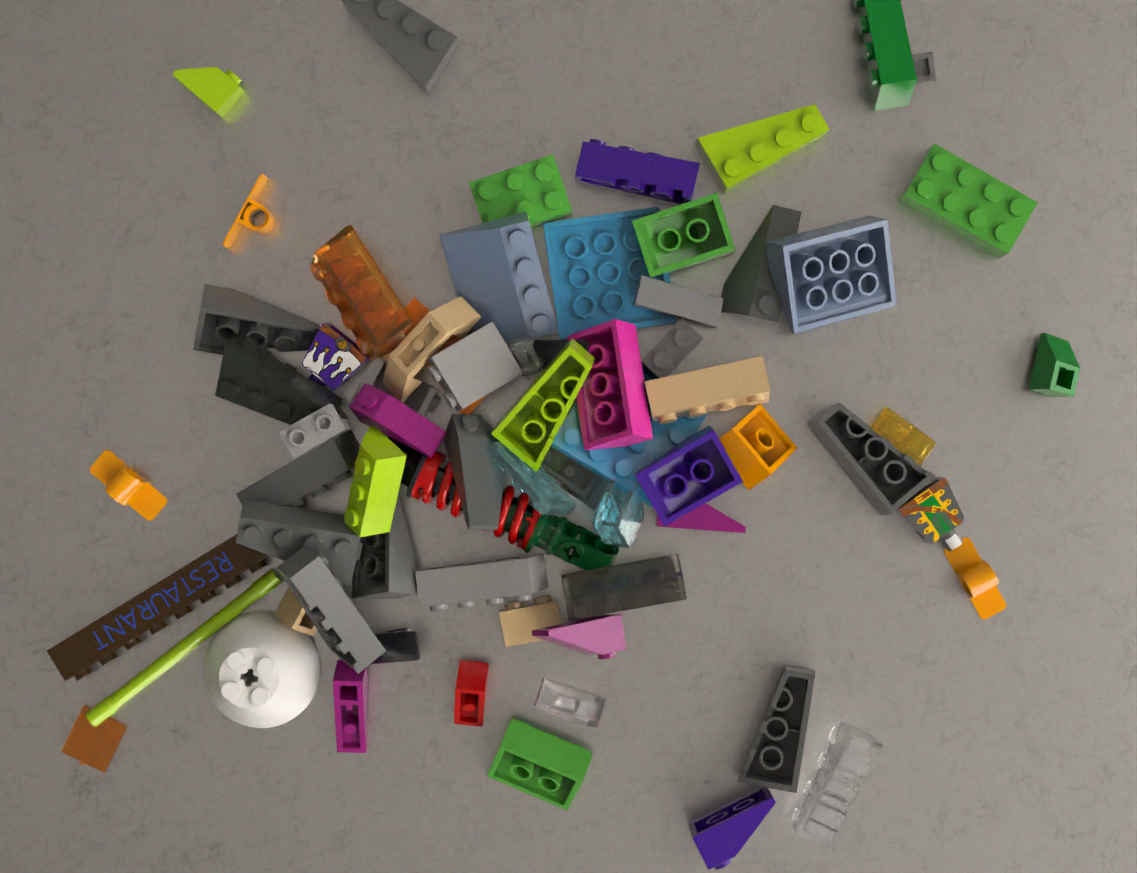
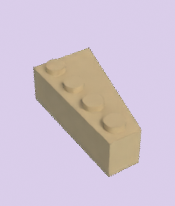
[645,356,771,424]

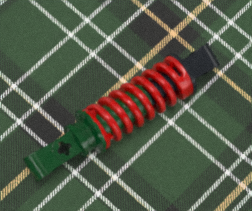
[387,437,619,577]

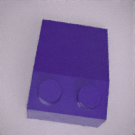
[635,425,743,527]
[688,787,776,870]

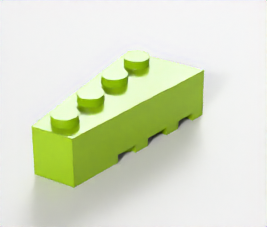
[695,104,830,194]
[491,338,595,472]

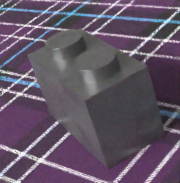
[641,318,703,378]

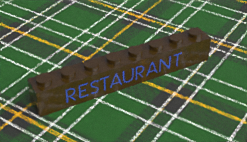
[47,534,271,681]

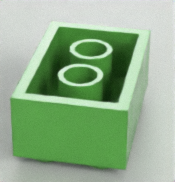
[469,154,572,229]

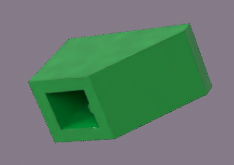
[1028,333,1080,398]

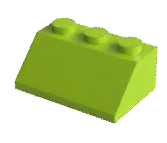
[344,426,407,538]

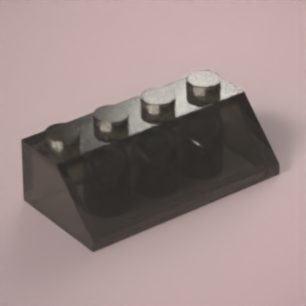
[561,554,687,621]

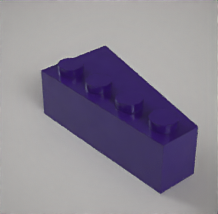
[575,139,700,205]

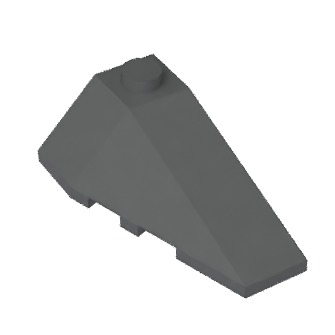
[352,492,417,599]

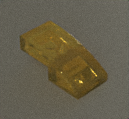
[871,407,937,467]

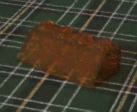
[311,225,413,361]

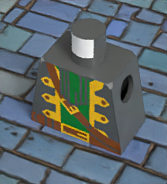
[895,477,965,551]

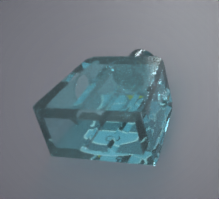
[591,477,644,548]

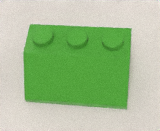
[487,718,593,810]

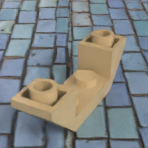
[382,296,481,403]

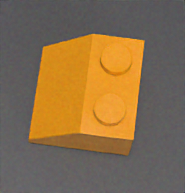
[719,404,797,490]

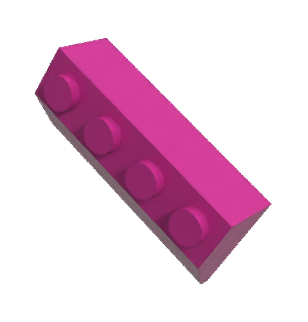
[567,319,653,450]

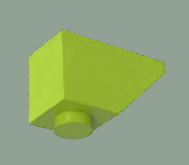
[172,67,245,118]

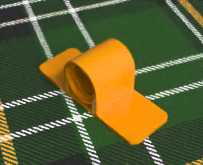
[222,173,275,249]
[90,450,168,521]
[944,537,1007,620]

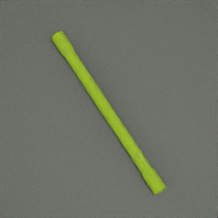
[85,568,283,727]

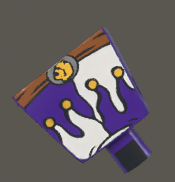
[302,322,373,390]

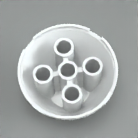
[203,611,321,728]

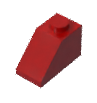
[454,660,489,727]

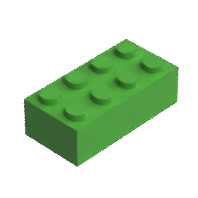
[899,143,1038,258]

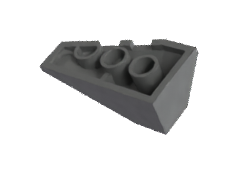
[721,205,802,325]
[193,284,320,355]
[444,414,506,530]

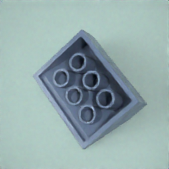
[440,212,558,342]
[766,215,897,334]

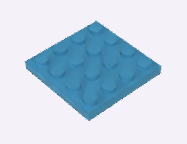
[543,206,676,340]
[551,367,708,508]

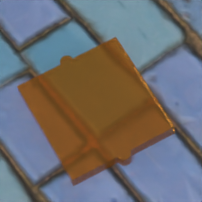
[61,705,128,773]

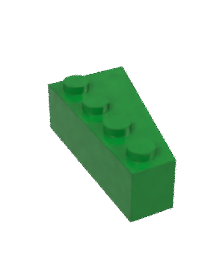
[853,0,917,111]

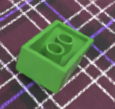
[632,193,735,278]

